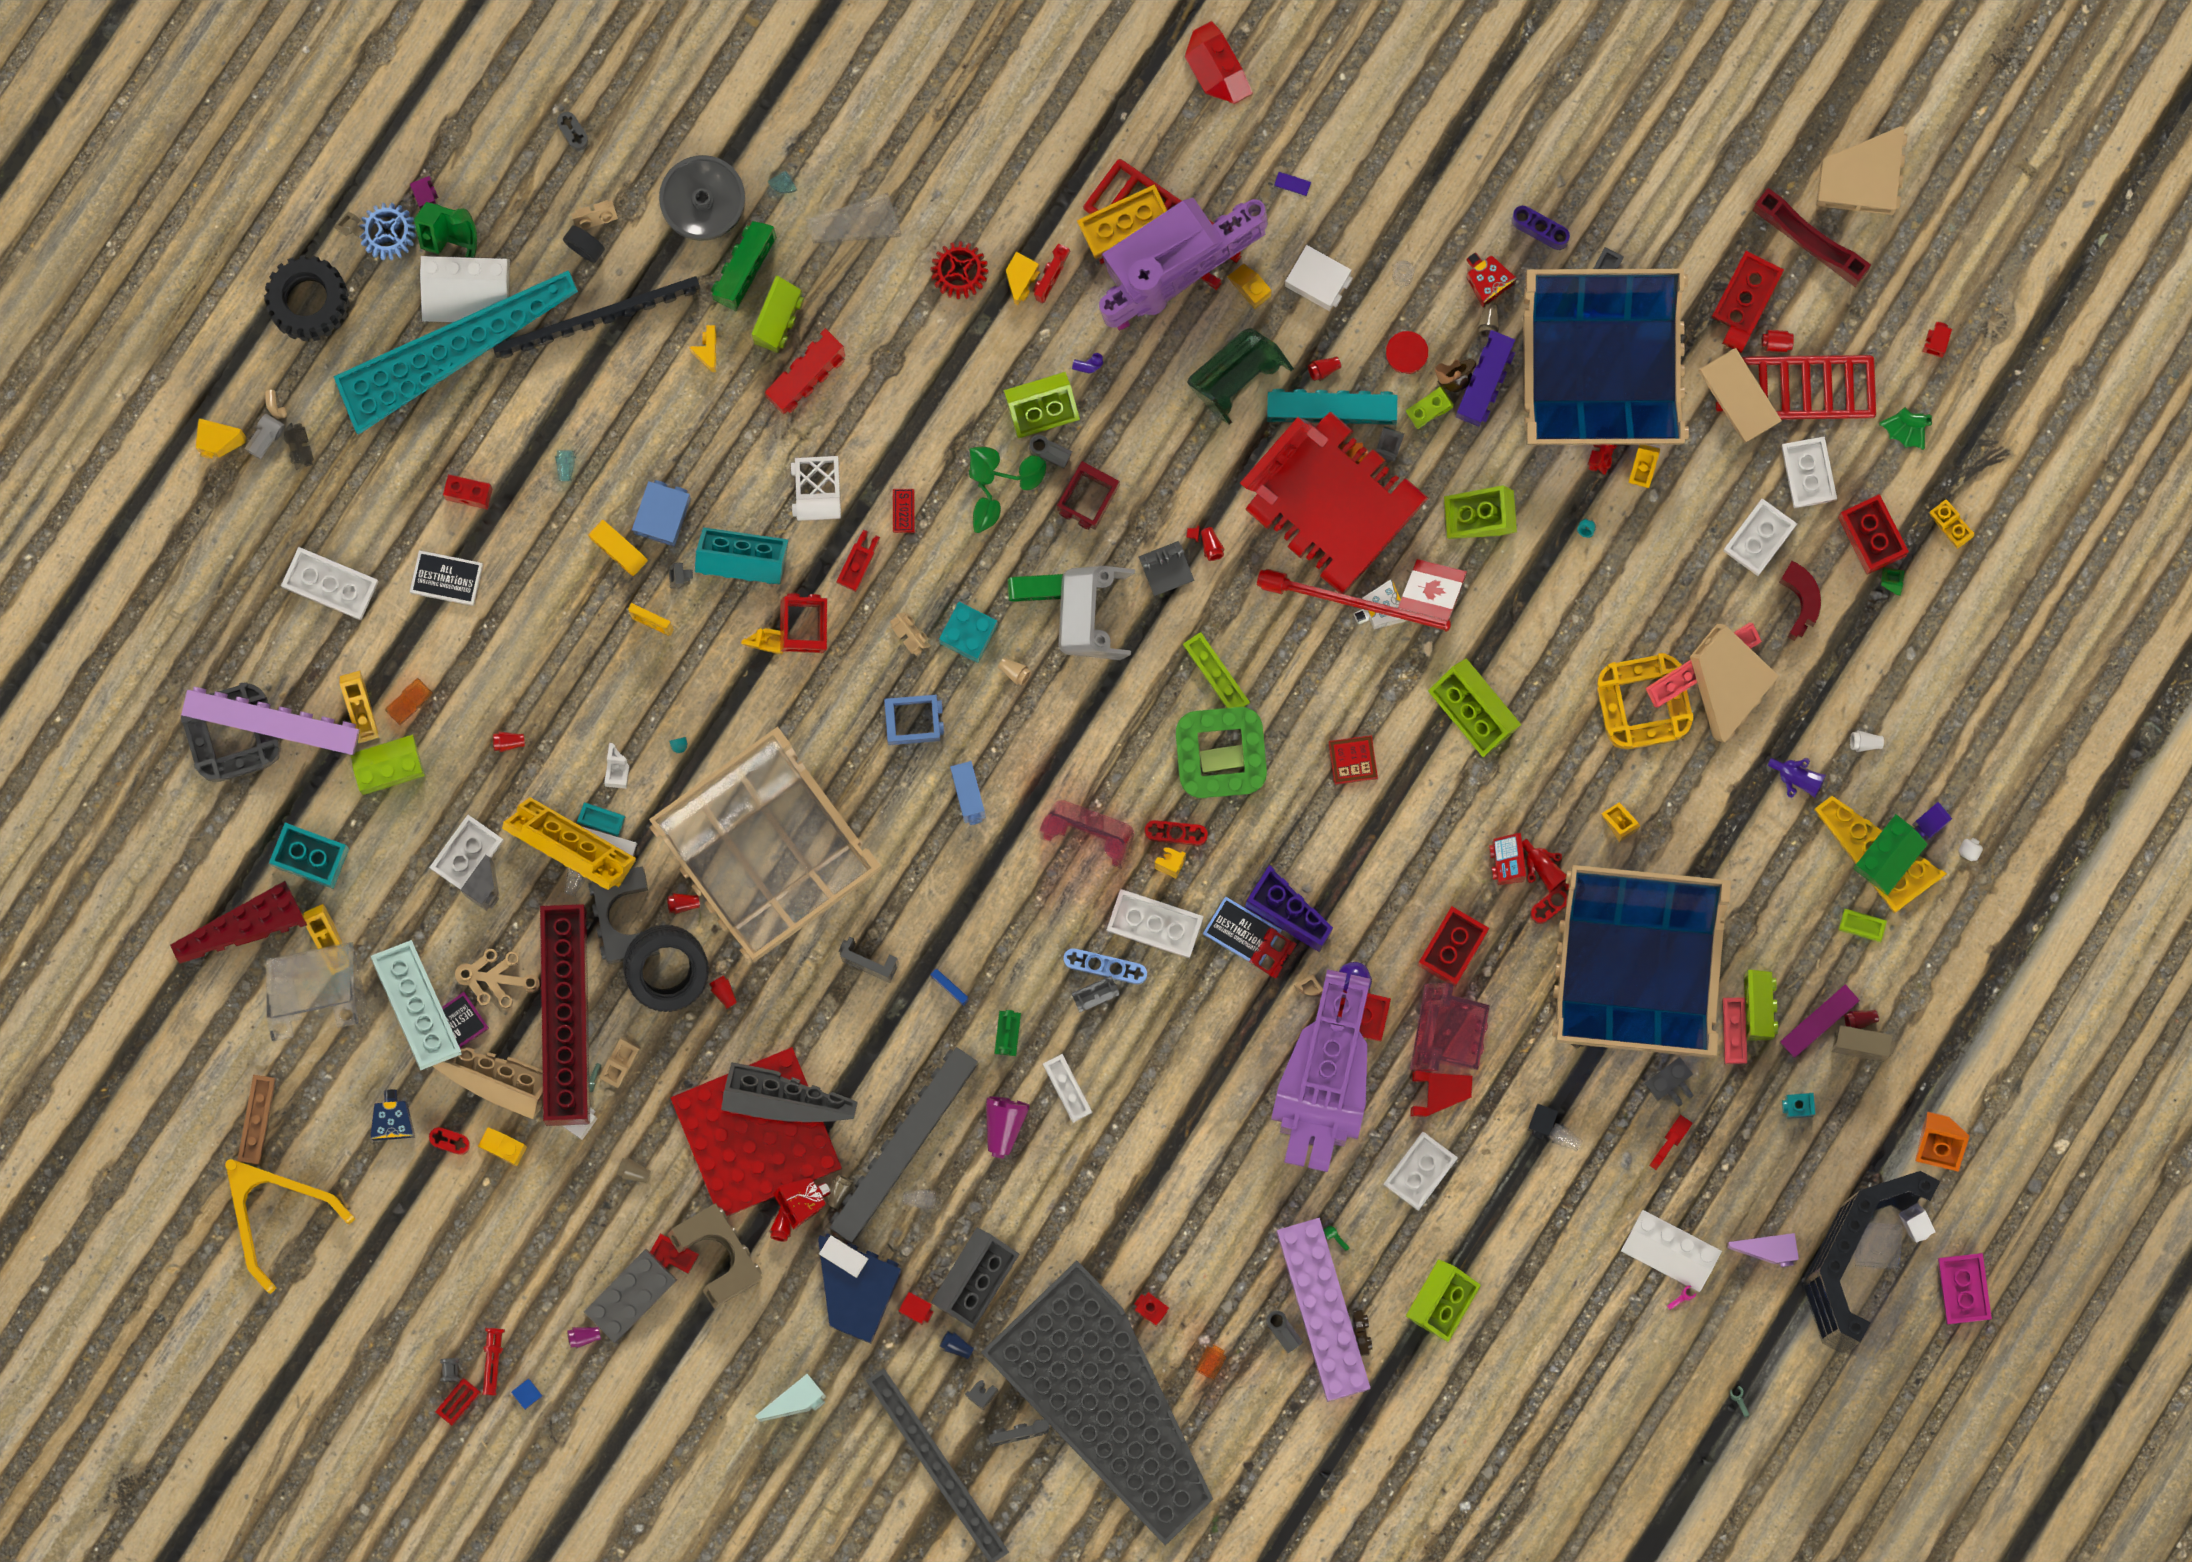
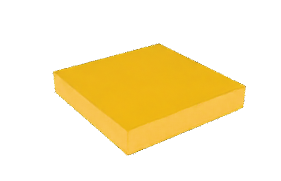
[628,603,674,636]

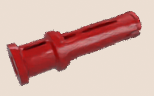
[482,1328,505,1396]

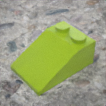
[1444,485,1517,539]

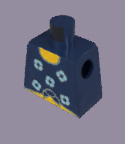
[371,1089,415,1141]

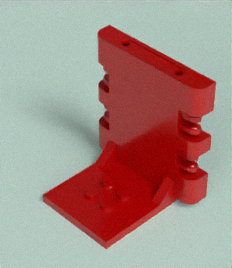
[1240,412,1429,594]

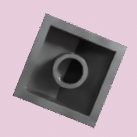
[460,854,499,911]

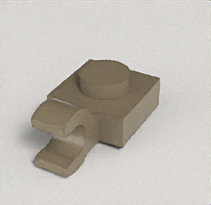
[334,211,365,237]

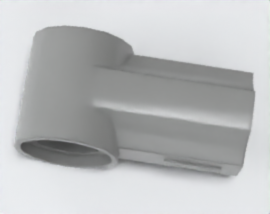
[244,414,285,459]

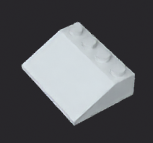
[420,256,510,322]

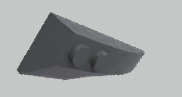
[721,1062,858,1122]

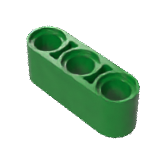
[1007,574,1063,602]

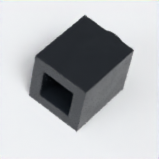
[1527,1104,1558,1140]

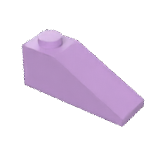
[1727,1233,1799,1267]

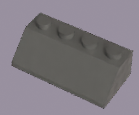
[931,1227,1020,1330]

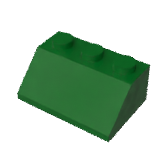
[1853,814,1928,896]

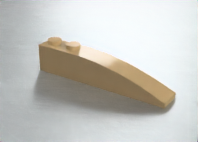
[433,1047,543,1119]

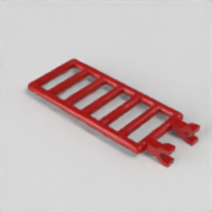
[1083,159,1242,291]
[1716,355,1877,419]

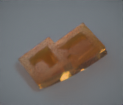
[385,678,433,726]

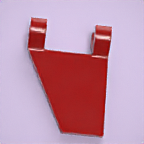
[1410,1071,1473,1117]

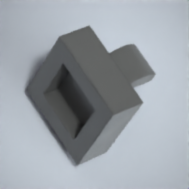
[669,563,693,588]

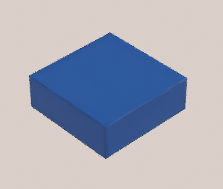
[511,1378,542,1410]

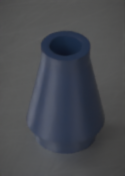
[940,1331,974,1359]

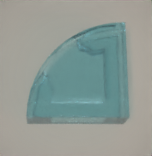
[768,171,797,193]

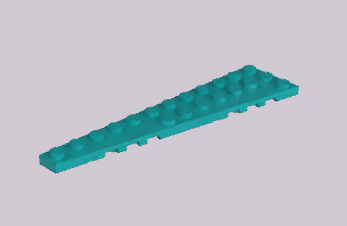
[333,270,578,435]

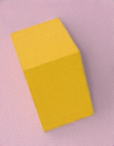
[1601,802,1640,842]

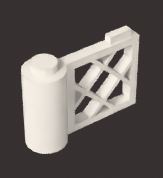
[791,456,841,521]

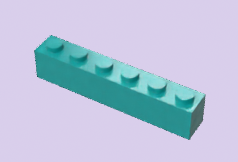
[1267,389,1398,425]

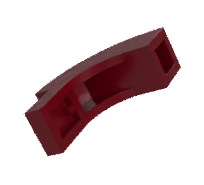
[1779,561,1821,641]

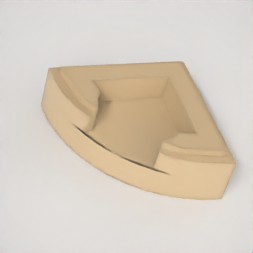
[1294,974,1323,996]

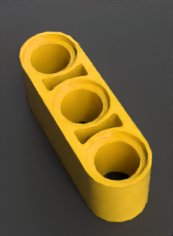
[588,519,648,577]

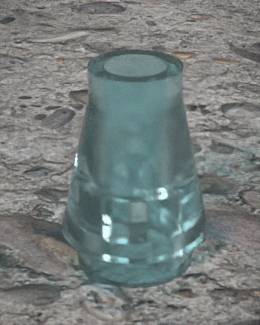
[555,450,576,481]

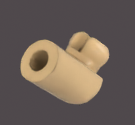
[265,390,287,420]

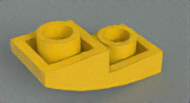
[1929,499,1974,549]

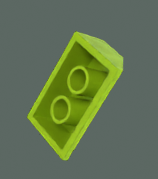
[752,275,804,353]
[1003,372,1080,439]
[350,735,425,795]
[1744,970,1778,1041]
[1406,1259,1481,1342]

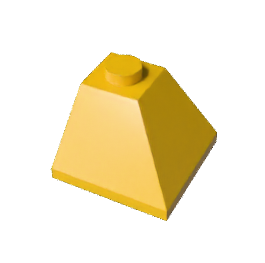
[196,418,247,459]

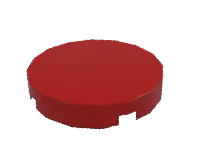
[1386,331,1428,374]

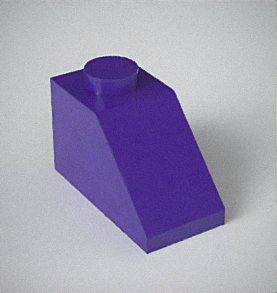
[1912,802,1952,841]

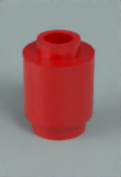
[1761,330,1794,352]

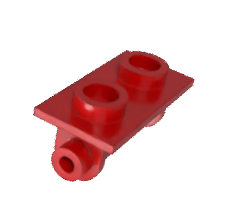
[1588,428,1618,475]

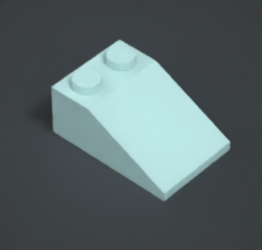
[755,1374,826,1422]

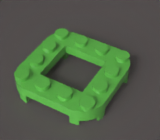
[1176,707,1267,798]

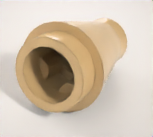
[998,657,1031,686]

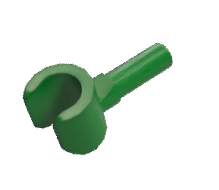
[1323,1226,1350,1251]

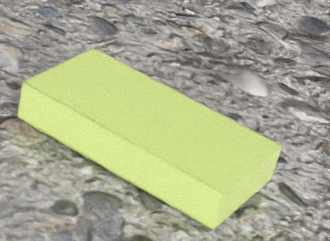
[1199,745,1244,774]

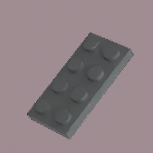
[584,1249,677,1343]

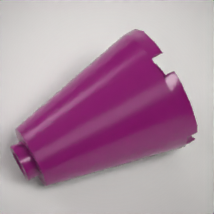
[986,1096,1030,1158]

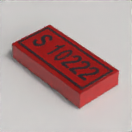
[893,489,915,533]

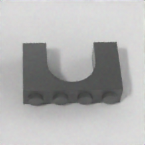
[588,866,660,964]

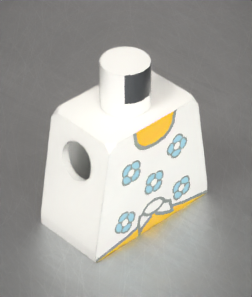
[1354,579,1408,629]

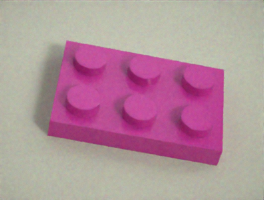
[1938,1253,1992,1325]

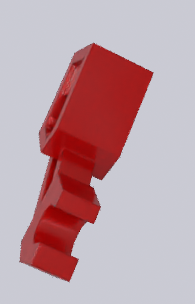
[1649,1114,1693,1170]

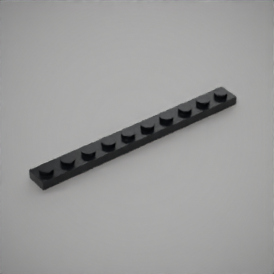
[493,276,700,359]

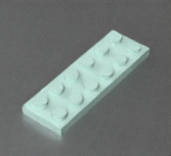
[371,940,461,1070]

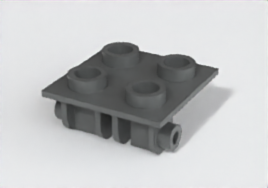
[1138,541,1195,596]

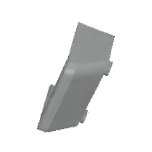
[1059,566,1135,660]

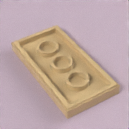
[1699,348,1782,444]

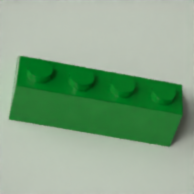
[711,221,777,312]

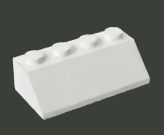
[1621,1210,1722,1292]

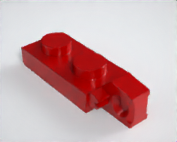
[1033,243,1071,304]

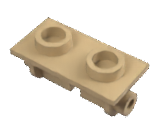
[571,200,618,230]
[890,612,931,656]

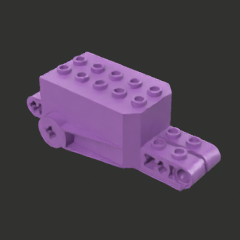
[1099,198,1268,327]
[1271,969,1370,1172]

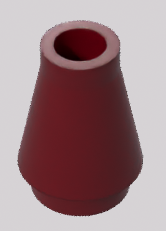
[1844,1010,1879,1029]

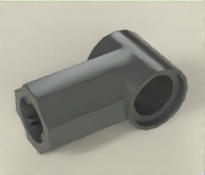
[1029,435,1072,469]
[1266,1311,1304,1354]

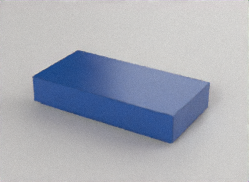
[930,969,969,1006]

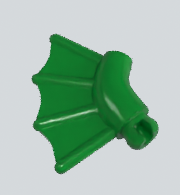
[1879,407,1932,450]

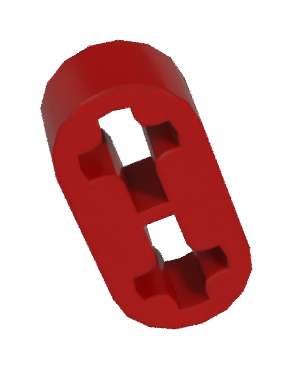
[429,1127,470,1155]

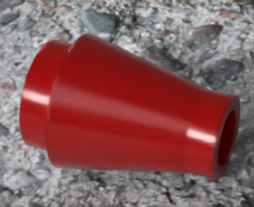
[1308,356,1341,381]
[1201,527,1225,561]
[493,731,525,753]
[667,893,700,915]
[709,975,737,1009]
[769,1208,791,1242]

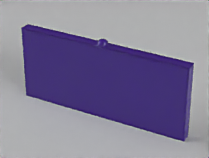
[1274,172,1311,196]

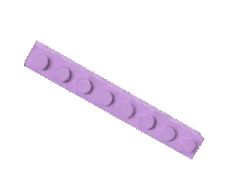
[181,687,360,755]

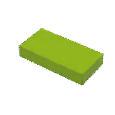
[1838,909,1887,942]

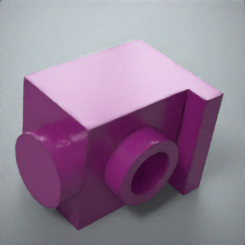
[410,176,439,210]

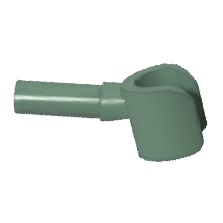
[590,1063,601,1092]
[1730,1386,1749,1417]

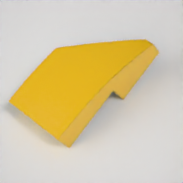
[741,628,783,655]

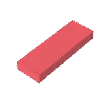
[1722,997,1747,1064]

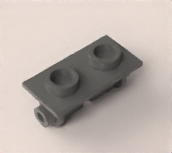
[1071,976,1119,1013]

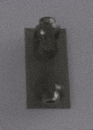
[284,423,314,470]

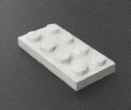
[281,547,379,620]
[1107,889,1204,959]

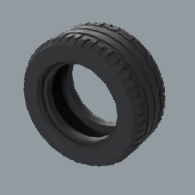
[623,924,709,1012]

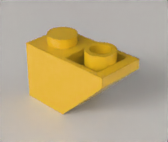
[1006,252,1041,305]

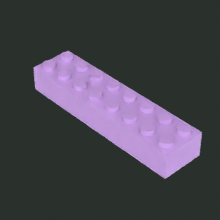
[1276,1218,1370,1402]

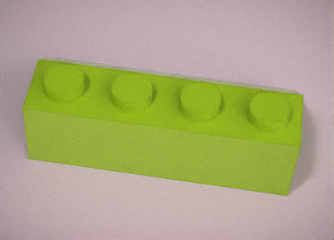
[1428,658,1522,757]

